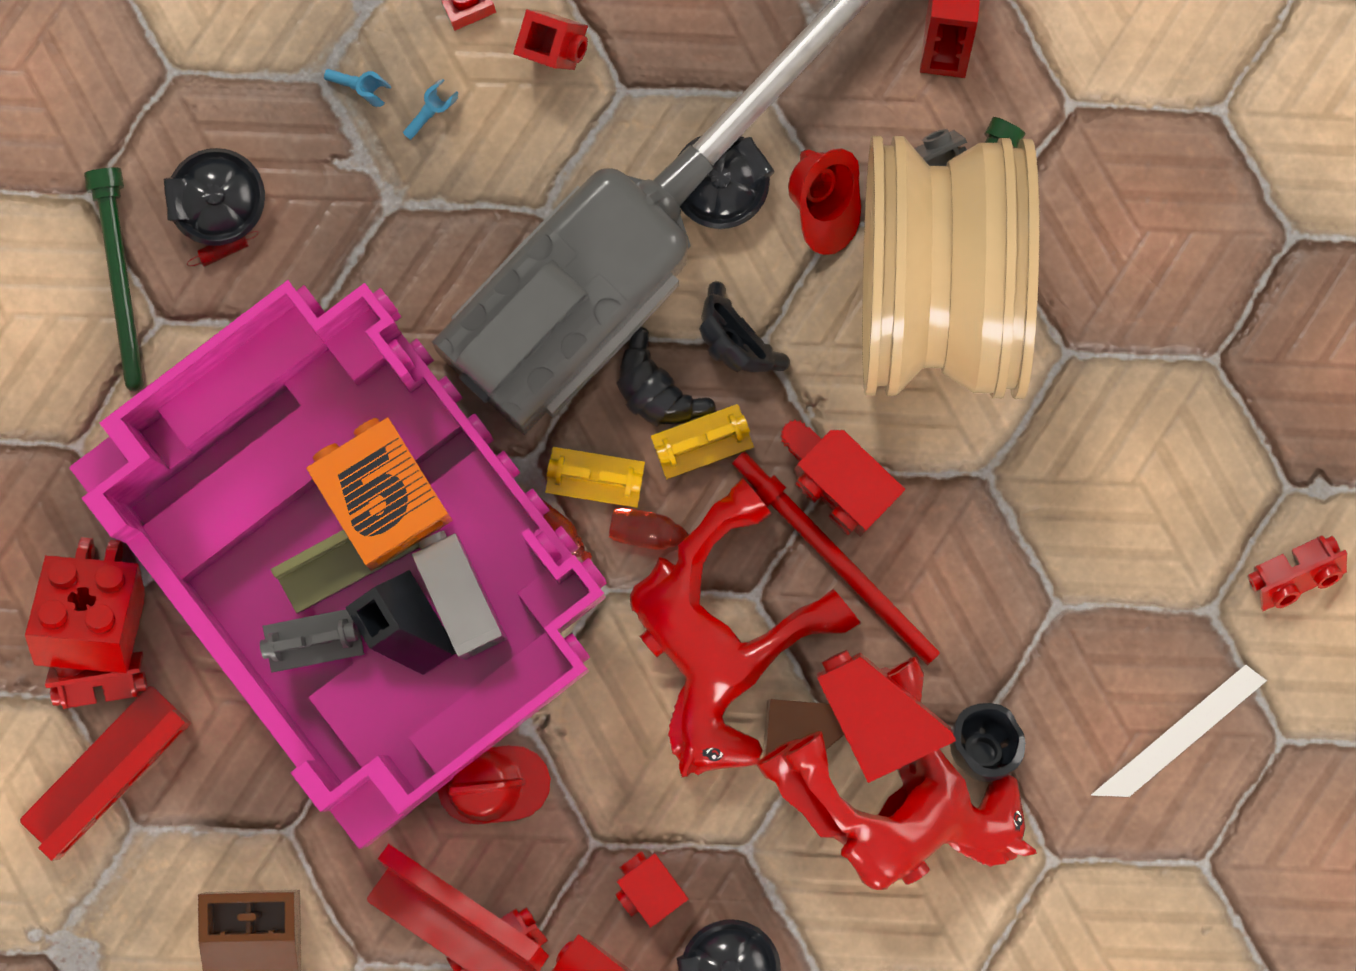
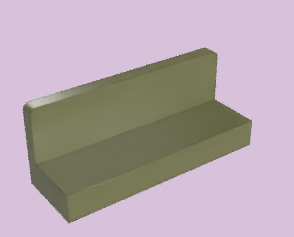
[270,529,420,614]

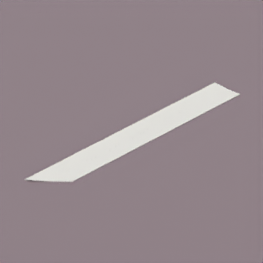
[1091,665,1267,797]

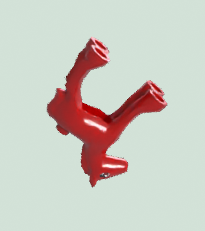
[630,478,862,778]
[756,657,1037,890]

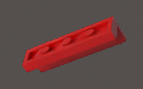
[20,686,191,861]
[367,843,549,971]

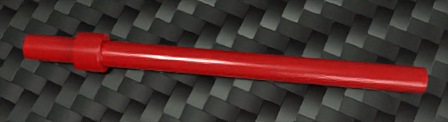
[731,451,940,665]

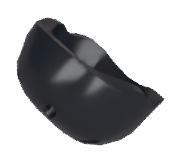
[950,703,1026,782]

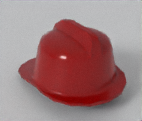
[788,148,861,255]
[437,745,551,825]

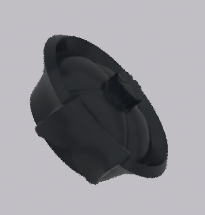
[678,135,775,229]
[164,148,265,246]
[676,919,781,971]

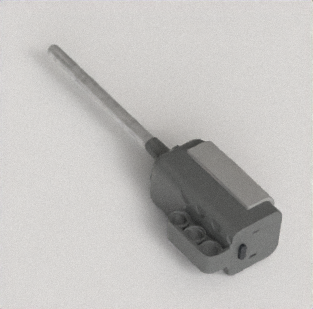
[432,0,870,435]

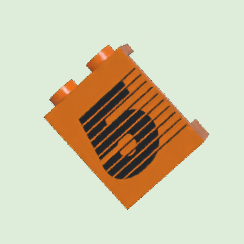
[306,417,453,571]

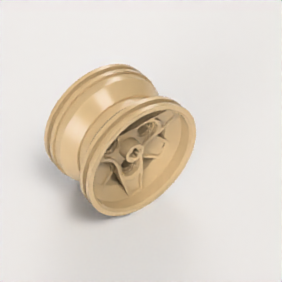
[862,135,1039,399]

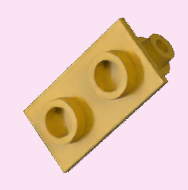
[651,404,754,480]
[545,447,645,508]

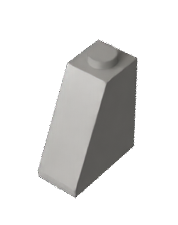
[412,531,508,660]

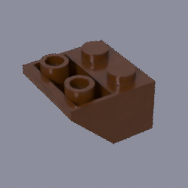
[198,890,301,971]

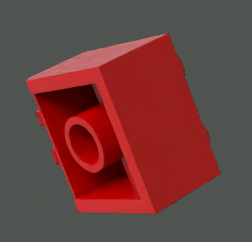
[780,419,906,537]
[25,537,145,674]

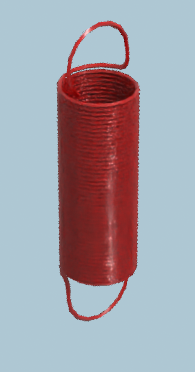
[187,231,259,267]

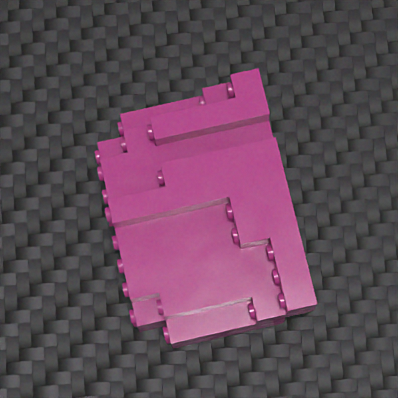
[69,280,607,849]

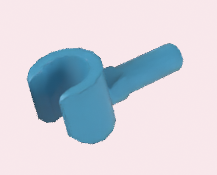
[324,69,391,107]
[403,79,458,140]

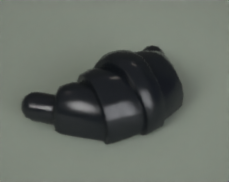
[699,281,790,373]
[616,327,716,427]

